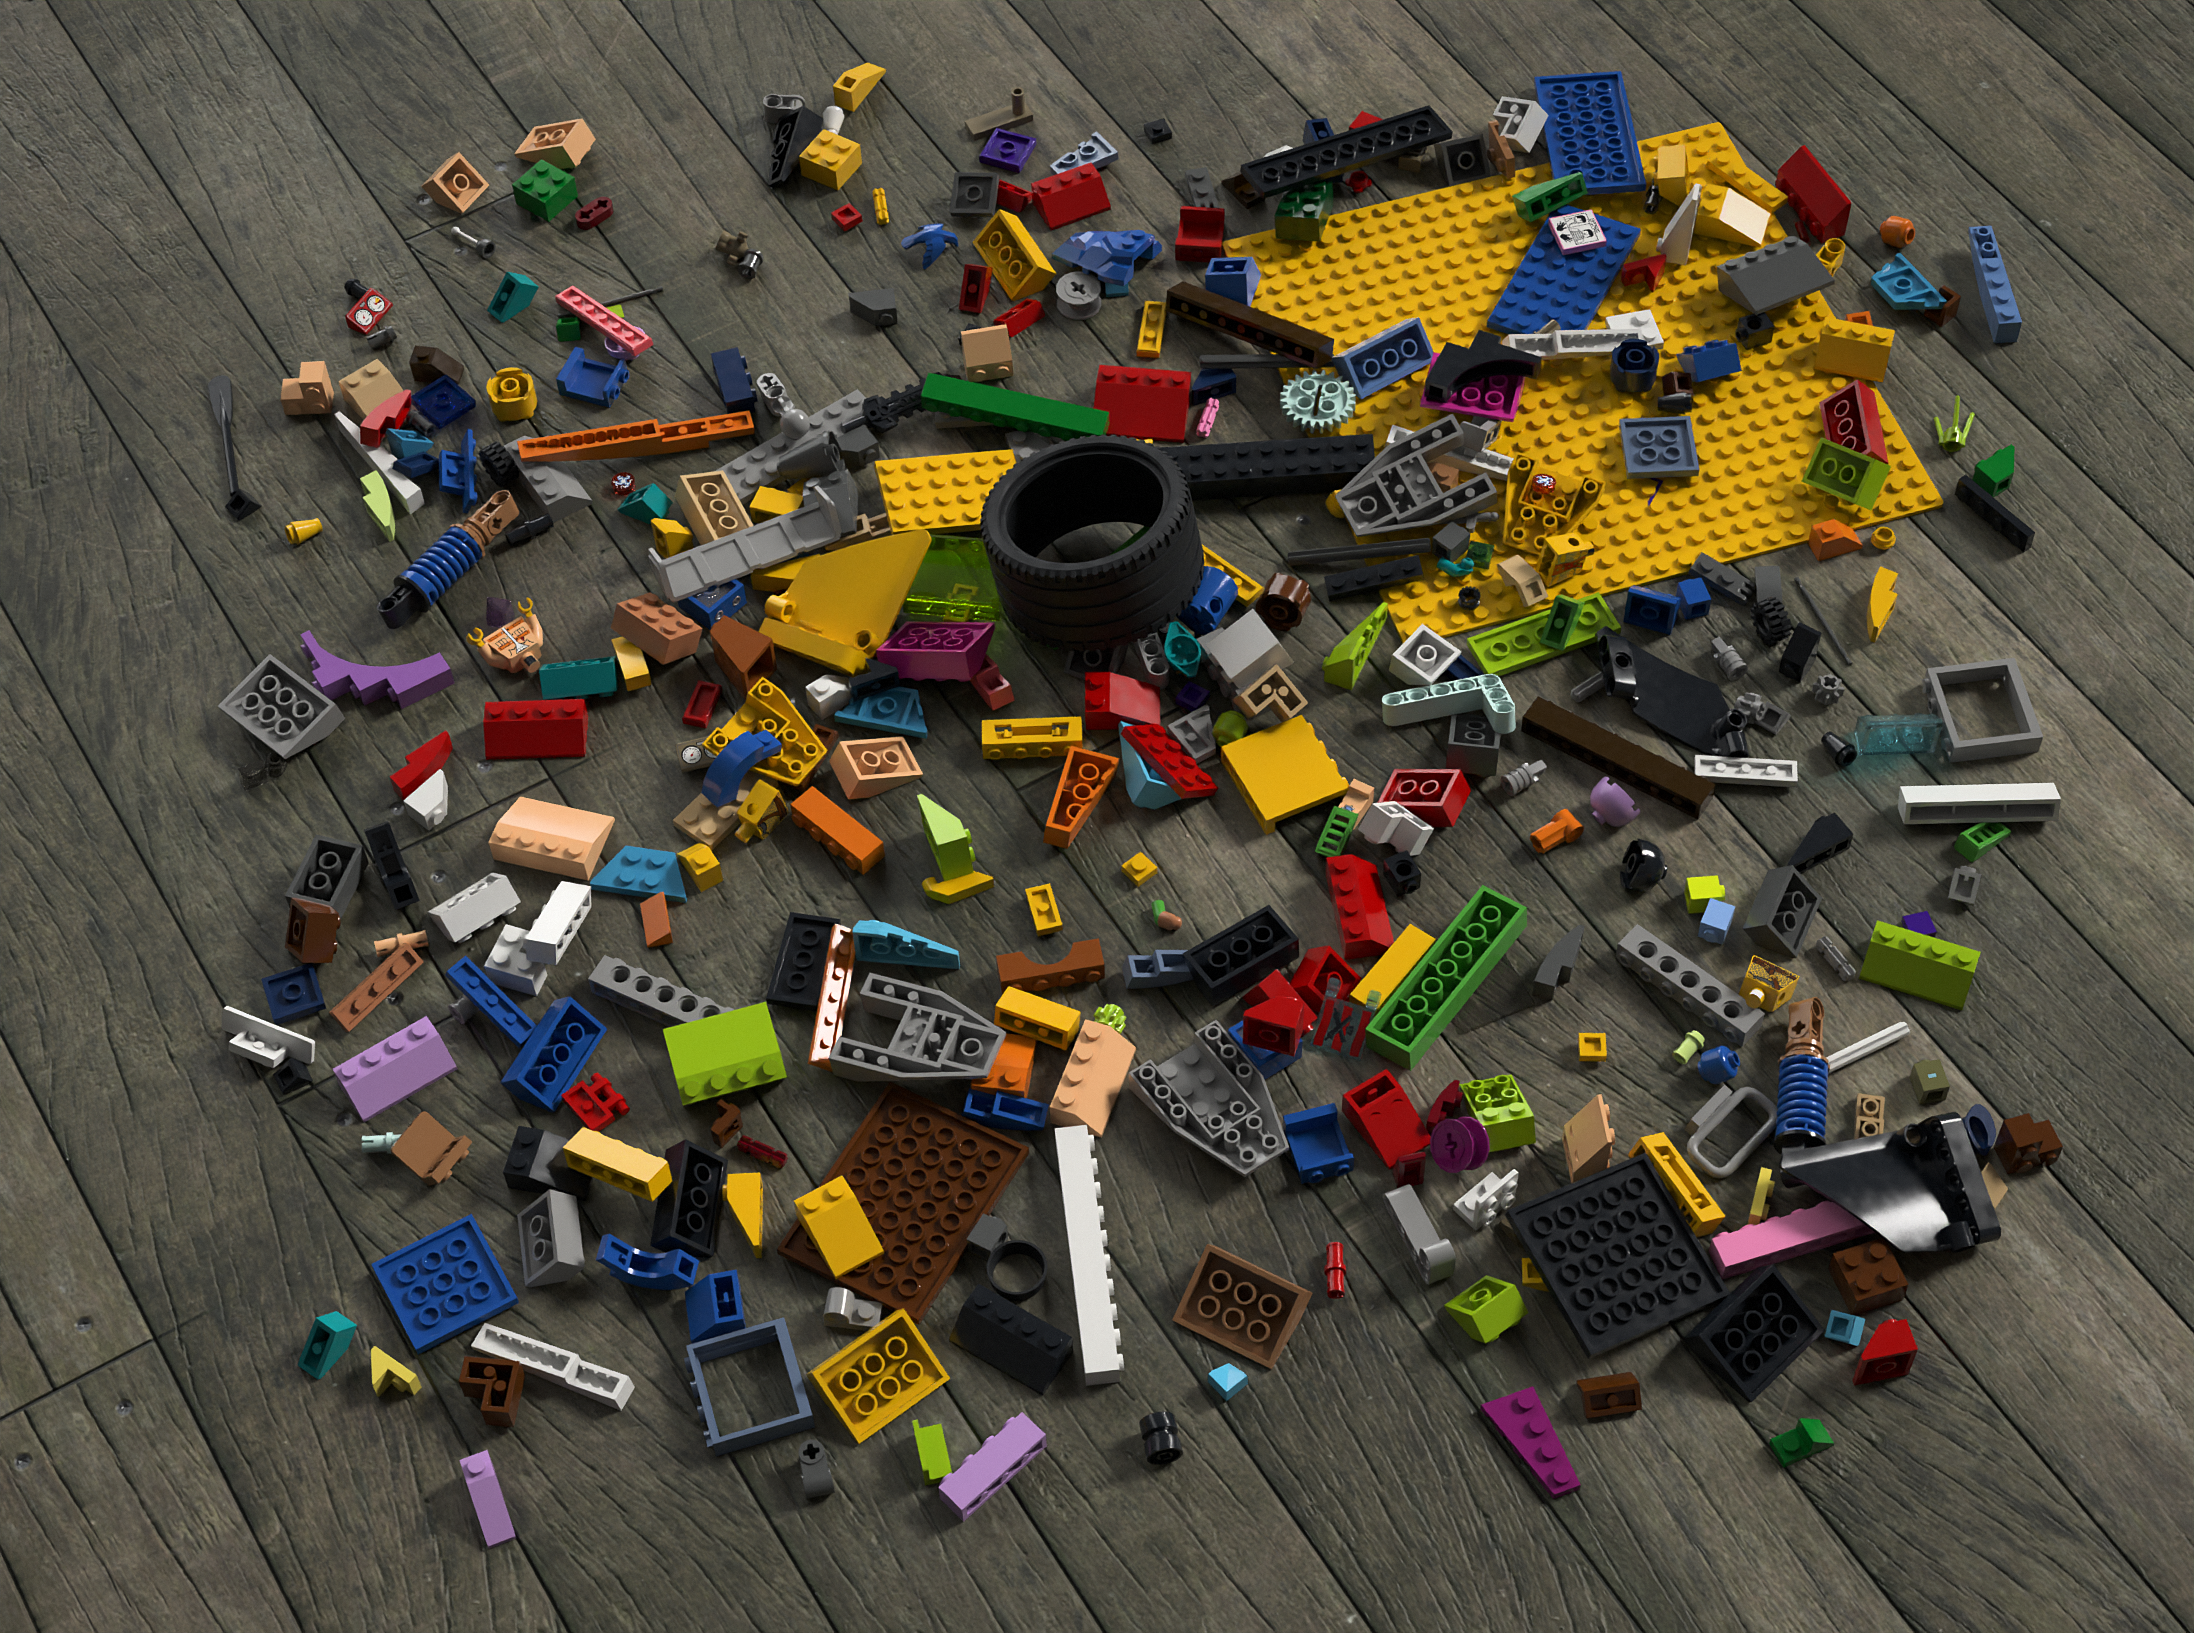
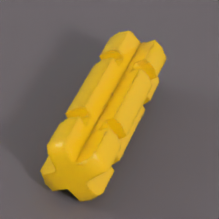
[872,188,889,225]

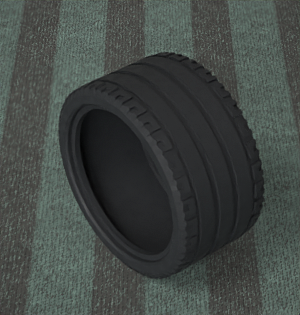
[980,435,1204,652]

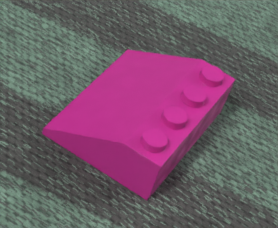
[1420,352,1525,422]
[876,621,995,682]

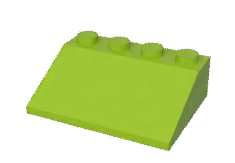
[663,1002,787,1107]

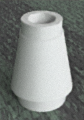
[823,106,844,135]

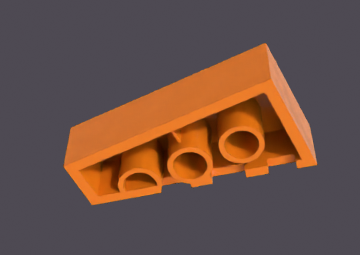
[1043,746,1119,849]

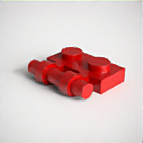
[561,1073,630,1132]

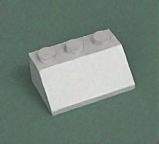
[428,873,521,943]

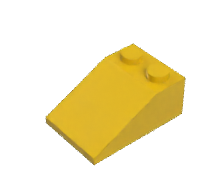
[1694,183,1770,247]
[794,1176,884,1279]

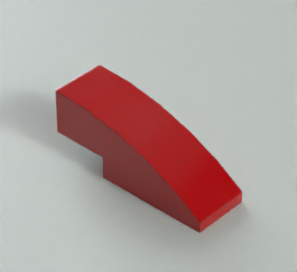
[360,390,411,448]
[390,730,453,801]

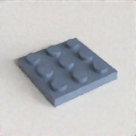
[1619,416,1699,479]

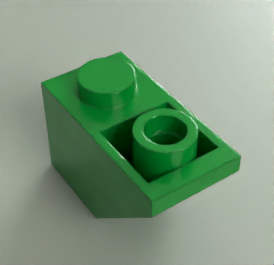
[1972,444,2015,498]

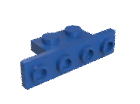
[439,429,477,513]

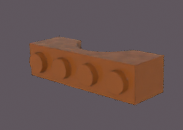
[996,938,1105,995]

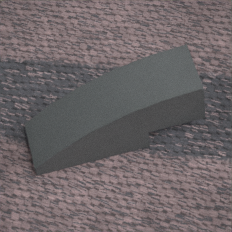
[1532,925,1585,1000]

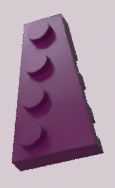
[1480,1386,1581,1499]

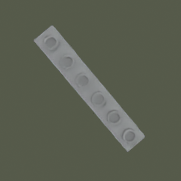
[1615,924,1765,1047]
[588,955,734,1027]

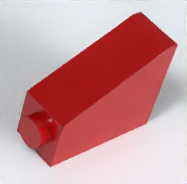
[1243,969,1318,1038]

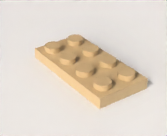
[673,770,779,851]

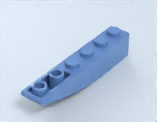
[1968,226,2022,343]

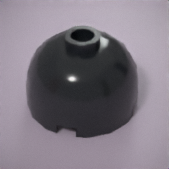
[1620,839,1667,891]

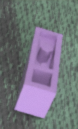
[460,1450,516,1548]

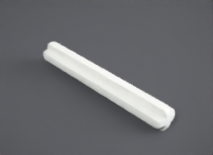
[1826,1022,1910,1074]

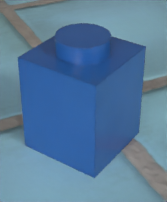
[1676,578,1712,620]

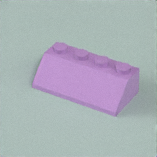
[333,1016,457,1122]

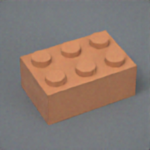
[611,593,703,665]

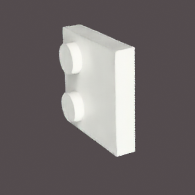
[1605,309,1664,350]

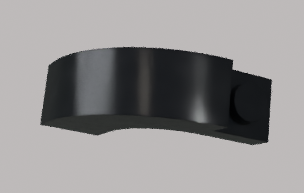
[364,821,420,910]

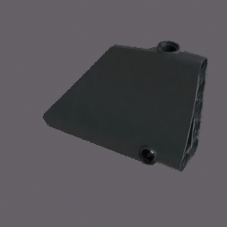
[1779,1112,2001,1253]

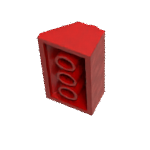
[1775,145,1852,244]
[1819,379,1888,464]
[483,699,589,760]
[1326,854,1394,960]

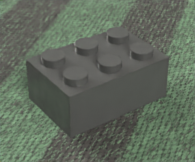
[285,835,369,921]

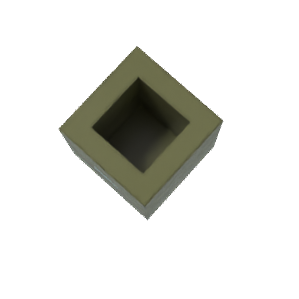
[1909,1059,1950,1105]

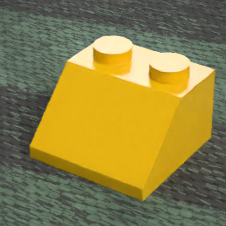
[1653,145,1690,206]

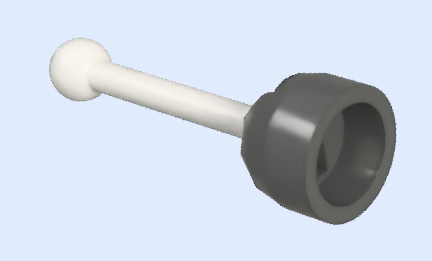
[451,227,496,258]

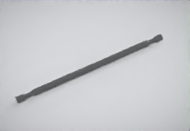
[557,286,663,319]
[1794,577,1853,666]

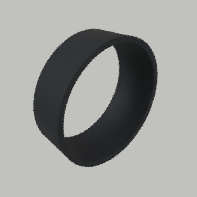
[986,1240,1047,1301]

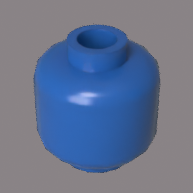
[1698,1046,1740,1084]

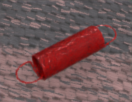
[1794,219,1811,244]

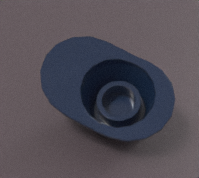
[1962,1104,1996,1156]

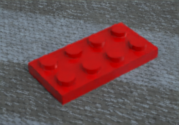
[1121,724,1218,799]

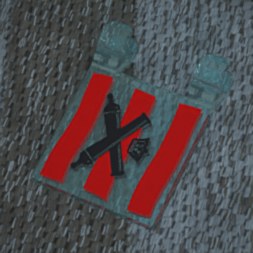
[1310,978,1382,1061]

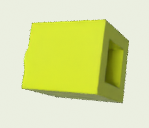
[1684,875,1725,914]

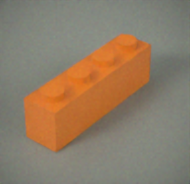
[790,786,885,875]

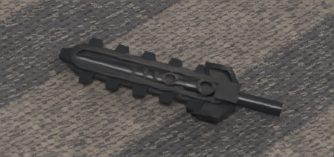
[840,372,962,434]

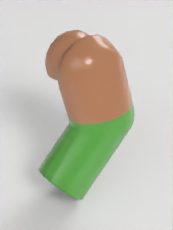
[1151,900,1182,930]

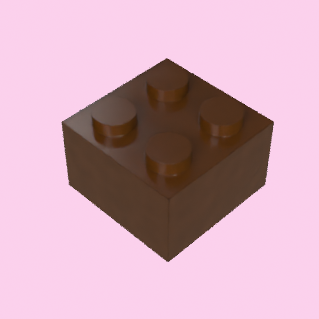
[1828,1238,1909,1316]

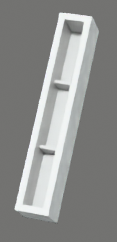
[1898,783,2061,824]

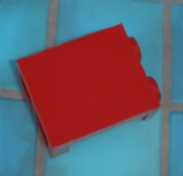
[1175,206,1225,263]

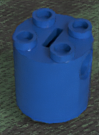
[1176,566,1238,636]

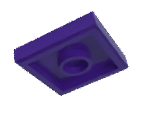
[979,128,1036,173]

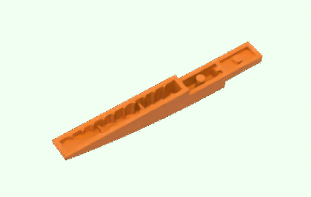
[517,411,754,462]

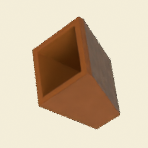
[710,615,777,701]

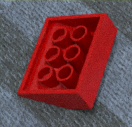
[1093,365,1192,443]

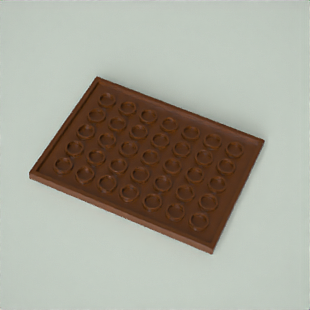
[777,1082,1029,1325]

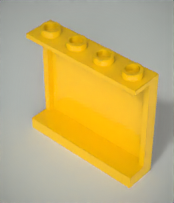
[1221,715,1349,835]

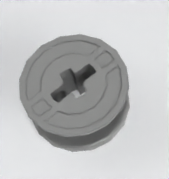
[1056,271,1101,320]

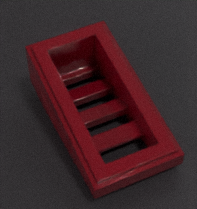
[1392,1152,1426,1188]

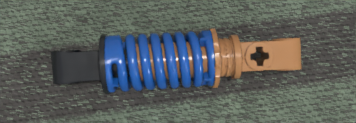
[377,490,519,629]
[1773,997,1830,1189]

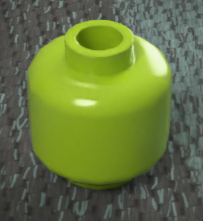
[1212,710,1248,747]

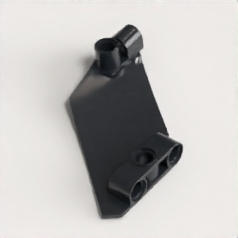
[1595,626,1749,758]

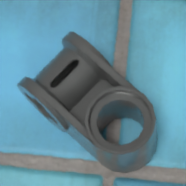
[799,1440,835,1499]

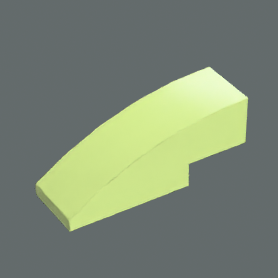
[360,470,395,542]

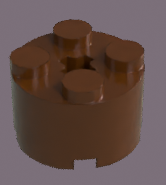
[1255,573,1311,631]

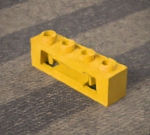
[982,716,1083,760]
[1628,1132,1725,1237]

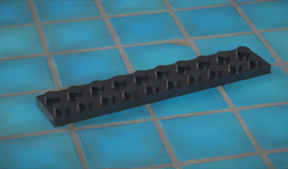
[1240,105,1453,199]

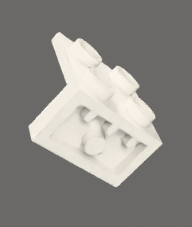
[1453,1169,1519,1231]

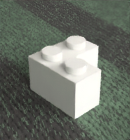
[1493,96,1549,153]
[1358,801,1434,856]
[484,924,547,996]

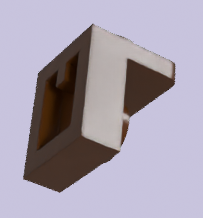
[710,1099,743,1148]

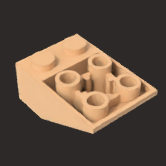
[1562,1094,1615,1183]

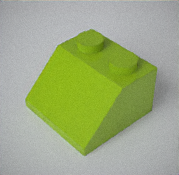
[1444,1275,1529,1344]

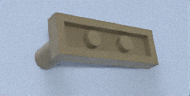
[965,87,1033,141]

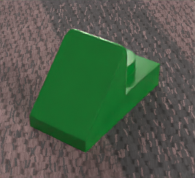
[1769,1418,1834,1468]

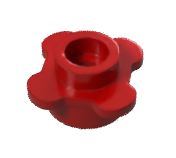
[1345,171,1372,193]

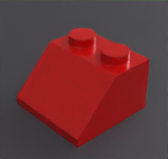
[1290,945,1362,1018]
[1243,996,1304,1057]
[1852,1319,1918,1386]

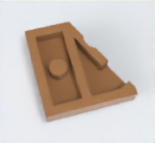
[1487,120,1515,179]

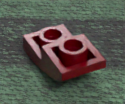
[1426,1080,1463,1136]

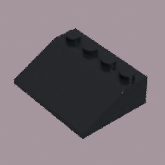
[1684,1264,1825,1403]

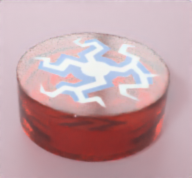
[611,472,636,495]
[1531,474,1556,494]

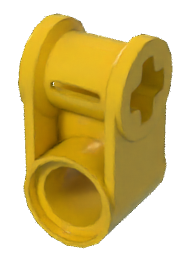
[1815,238,1845,277]

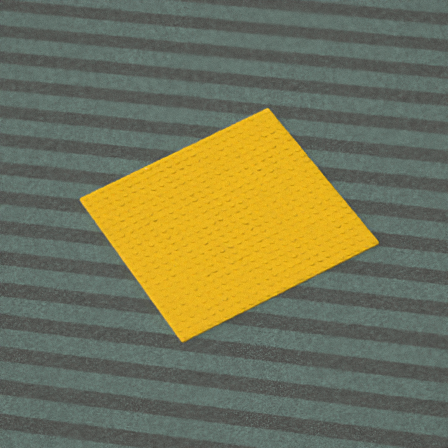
[1222,122,1943,644]

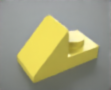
[371,1346,421,1397]

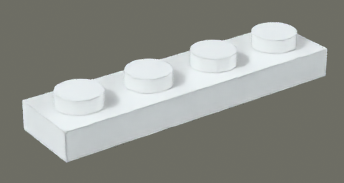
[1694,755,1798,787]

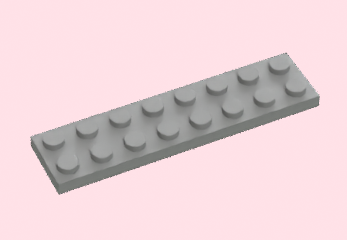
[716,389,873,505]

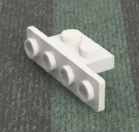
[222,1006,315,1068]

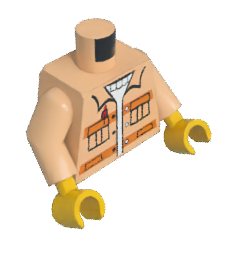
[466,597,543,673]

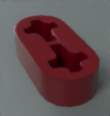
[575,197,614,230]

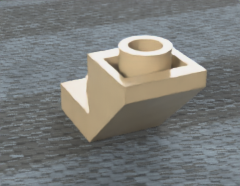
[1497,555,1548,607]

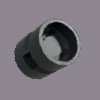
[1139,1412,1183,1465]

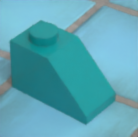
[487,272,539,323]
[617,483,673,524]
[297,1311,357,1379]

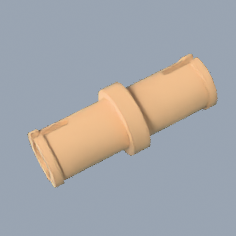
[374,930,429,957]

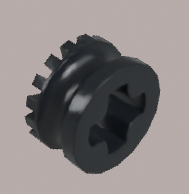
[1458,586,1481,611]

